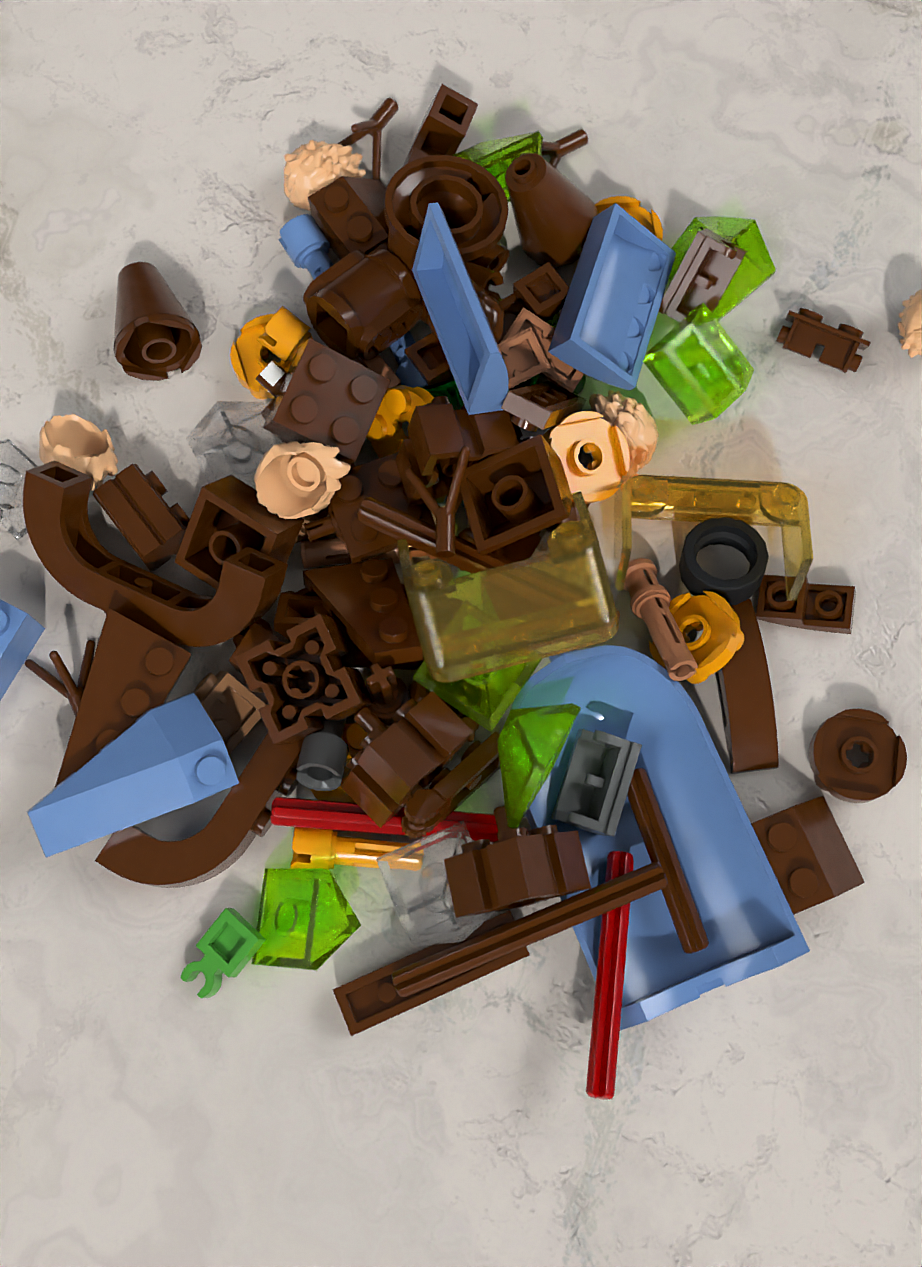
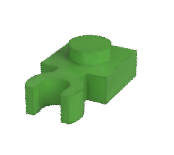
[180,908,266,998]

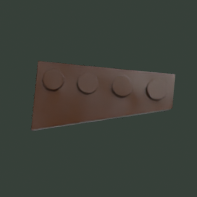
[55,608,192,787]

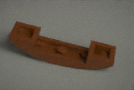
[404,262,569,386]
[718,598,779,774]

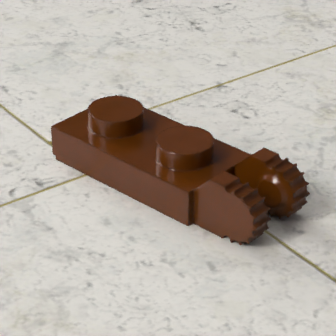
[401,731,508,840]

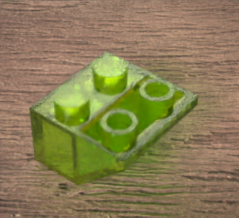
[643,302,754,425]

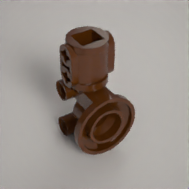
[303,155,510,360]

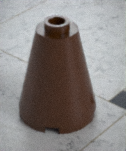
[505,153,599,268]
[114,262,202,381]

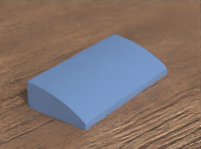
[412,203,509,415]
[548,203,676,391]

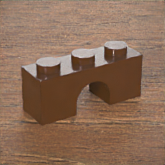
[403,84,478,166]

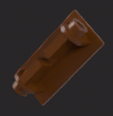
[776,308,871,373]

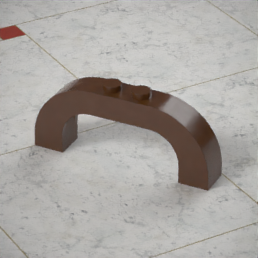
[23,461,288,647]
[95,622,304,888]

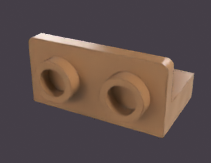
[193,670,266,755]

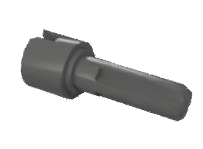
[296,715,349,791]

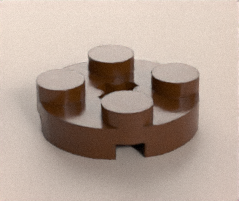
[809,709,907,803]

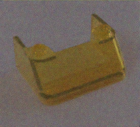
[614,473,813,601]
[397,491,619,682]

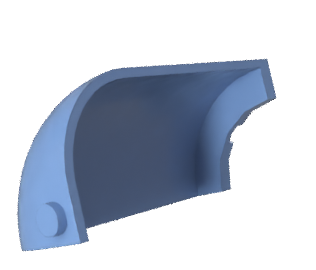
[506,645,810,1030]

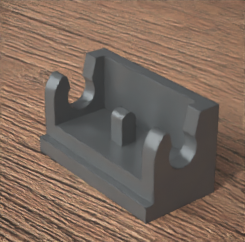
[551,729,642,837]

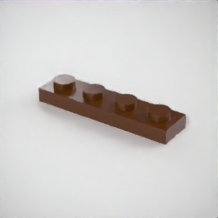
[501,381,586,432]
[333,910,530,1036]

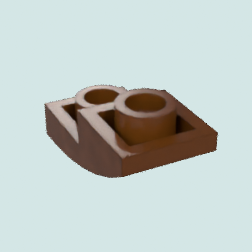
[756,575,856,634]

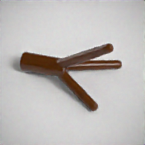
[338,98,399,180]
[502,129,588,168]
[405,445,471,558]
[25,640,95,717]

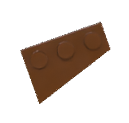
[303,558,423,666]

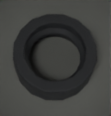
[679,517,769,605]

